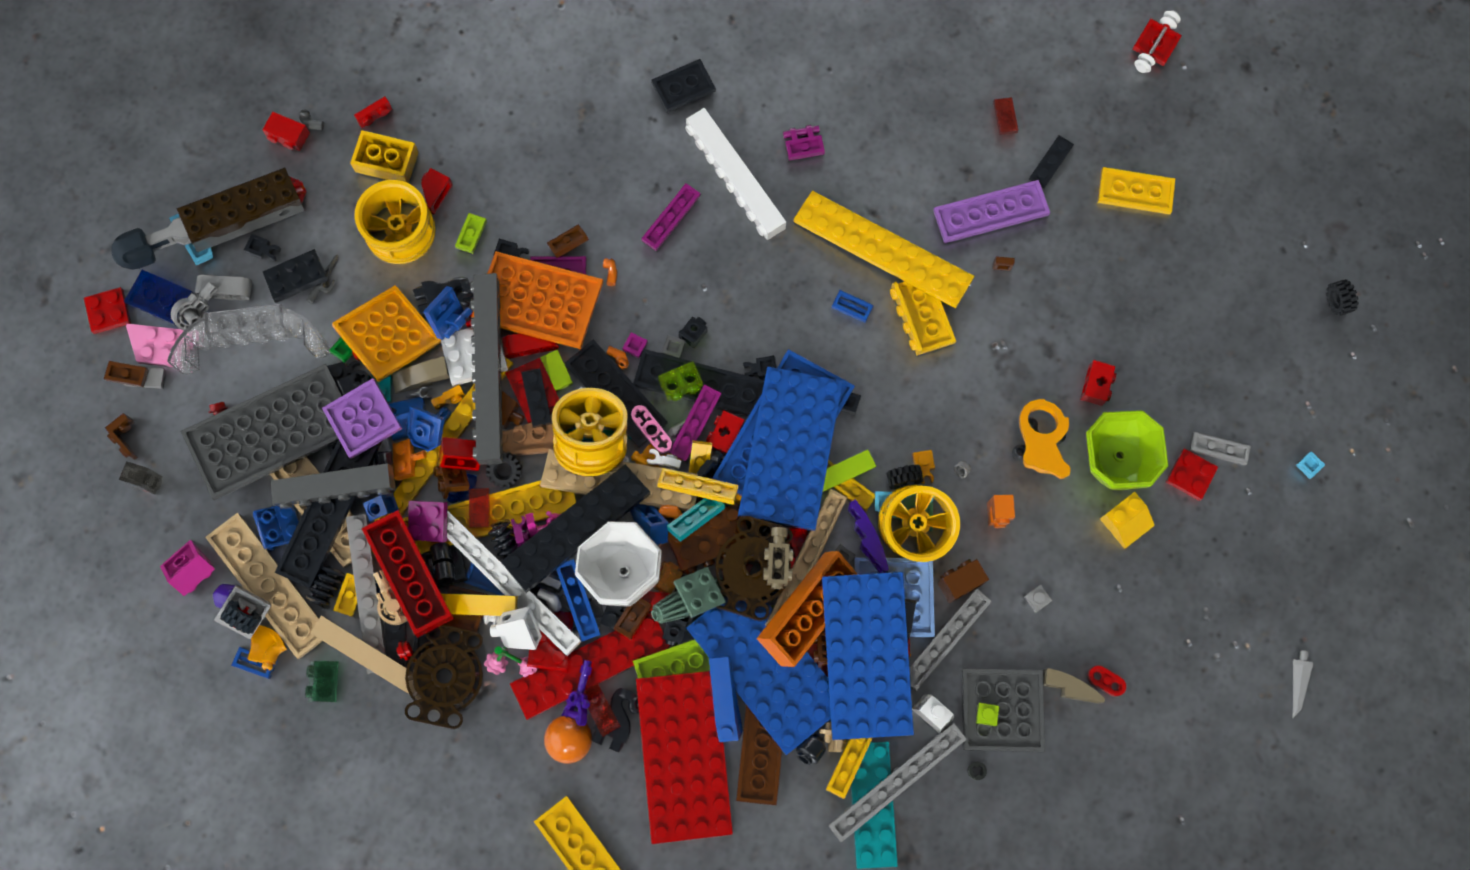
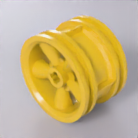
[354,180,436,264]
[552,388,627,476]
[878,485,960,562]

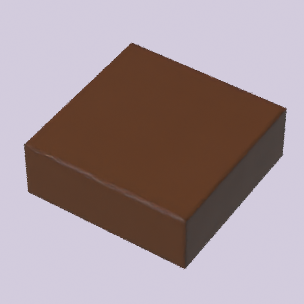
[992,256,1015,271]

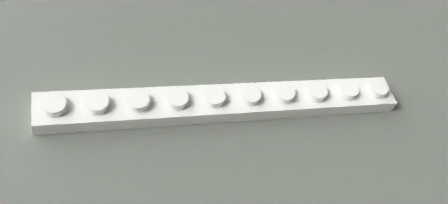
[447,510,581,656]

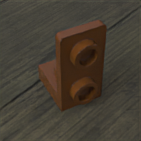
[105,413,138,460]

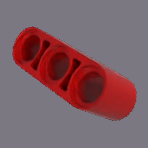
[501,333,559,359]

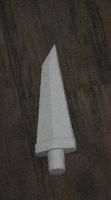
[1292,650,1314,719]

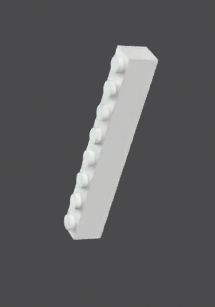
[685,108,786,240]

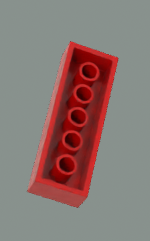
[361,510,454,638]

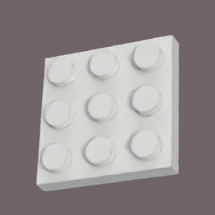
[441,327,508,387]

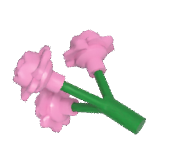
[484,640,537,677]

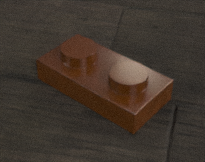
[547,224,589,258]
[104,361,149,388]
[614,598,652,639]

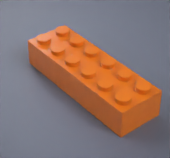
[757,551,857,667]

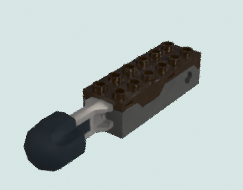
[111,167,307,270]

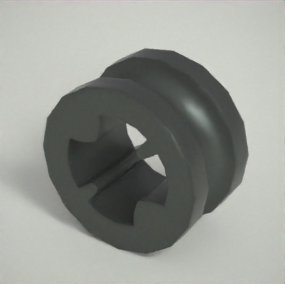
[967,762,987,780]

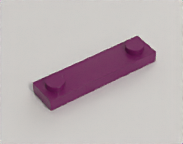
[641,183,701,251]
[669,385,722,462]

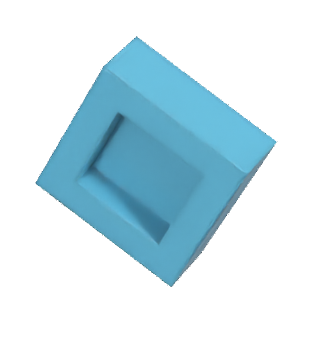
[1296,451,1325,479]

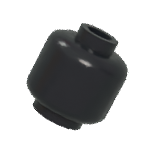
[796,734,826,765]

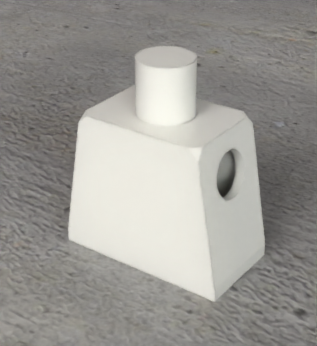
[490,607,542,650]
[912,694,954,734]

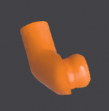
[603,258,617,286]
[606,346,629,369]
[658,505,682,519]

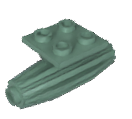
[651,567,729,623]

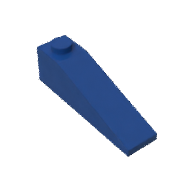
[556,559,601,642]
[709,655,743,742]

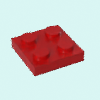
[84,287,131,334]
[1166,448,1218,501]

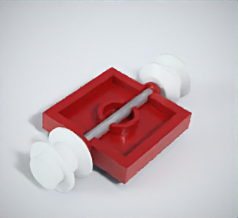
[1132,10,1182,73]

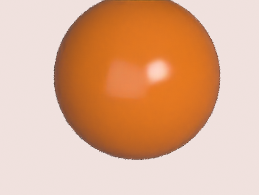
[544,716,592,764]

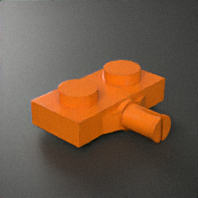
[393,439,427,481]

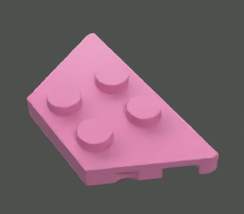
[126,324,201,368]

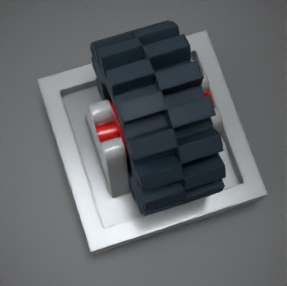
[214,585,272,639]

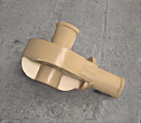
[373,570,407,625]

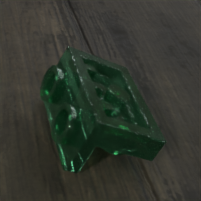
[305,661,339,703]

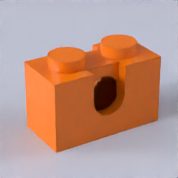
[987,495,1015,528]

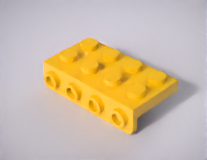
[890,282,956,356]

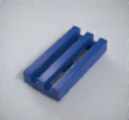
[831,290,874,323]
[231,647,278,679]

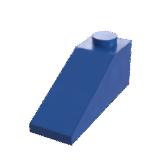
[630,504,668,546]

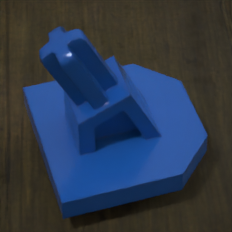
[406,406,451,452]

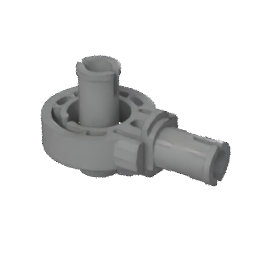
[171,282,219,331]

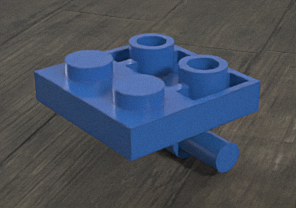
[423,286,472,340]
[253,505,299,552]

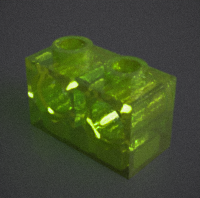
[658,361,703,401]

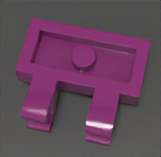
[511,516,531,547]

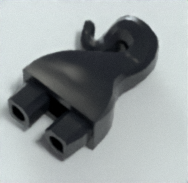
[413,277,474,317]
[592,688,639,753]

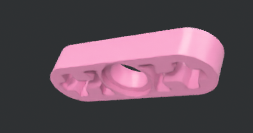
[631,405,672,454]

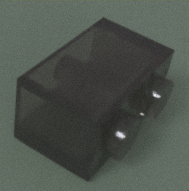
[119,461,163,494]

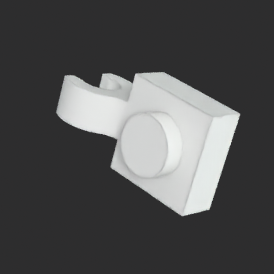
[647,449,681,471]

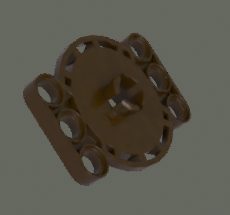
[715,516,793,622]
[405,625,483,730]

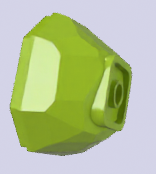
[1086,410,1168,490]

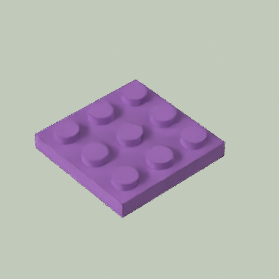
[322,378,402,459]

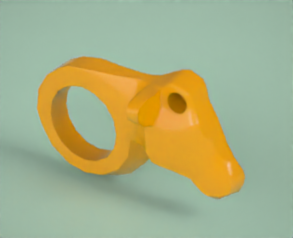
[1019,399,1071,479]

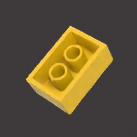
[350,130,419,183]

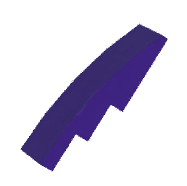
[848,499,889,573]

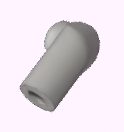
[666,420,685,446]
[537,588,562,613]

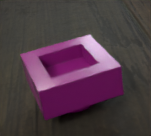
[622,332,648,358]

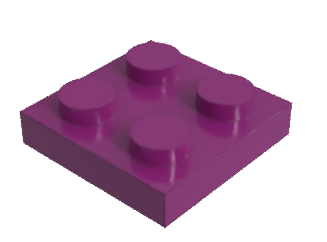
[408,500,448,542]

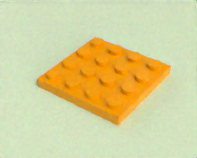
[332,285,441,382]

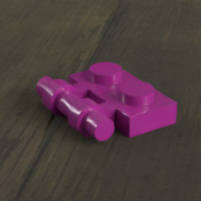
[783,125,825,161]

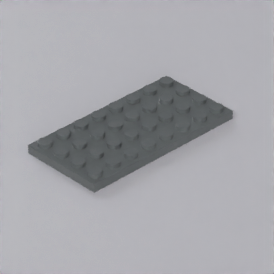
[180,364,342,500]

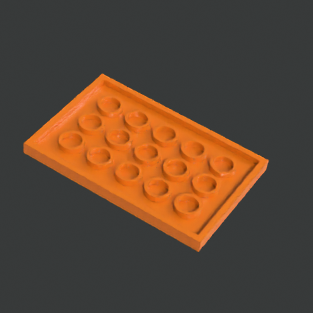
[472,251,604,349]

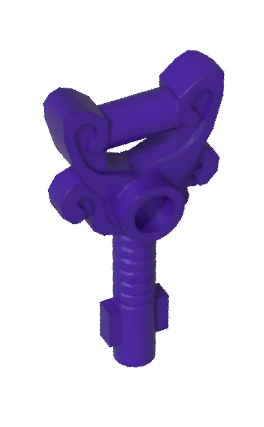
[561,660,592,726]

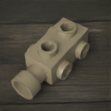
[763,527,793,589]

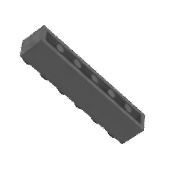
[271,463,395,509]

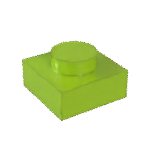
[976,703,999,726]

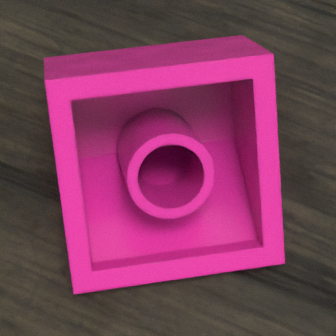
[160,539,215,596]

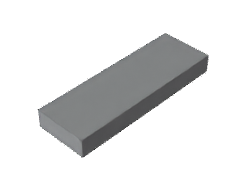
[1189,432,1251,465]

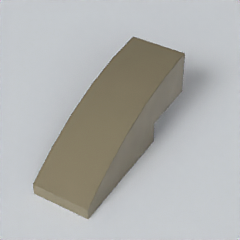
[391,356,450,394]
[1043,668,1105,704]

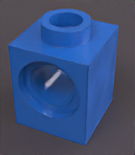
[363,493,399,521]

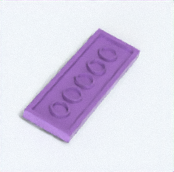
[933,180,1050,244]

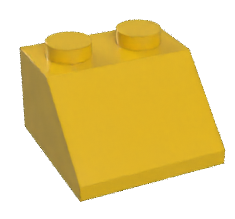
[1100,492,1155,549]

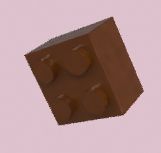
[937,559,989,604]

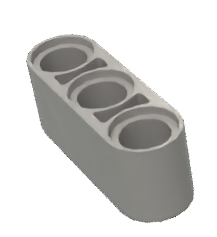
[195,275,252,300]

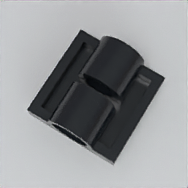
[421,542,468,589]

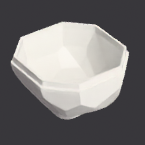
[575,522,662,606]

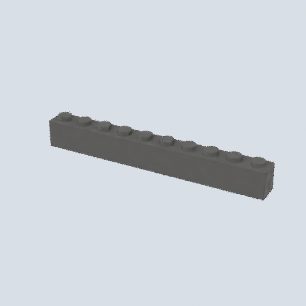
[470,273,503,465]

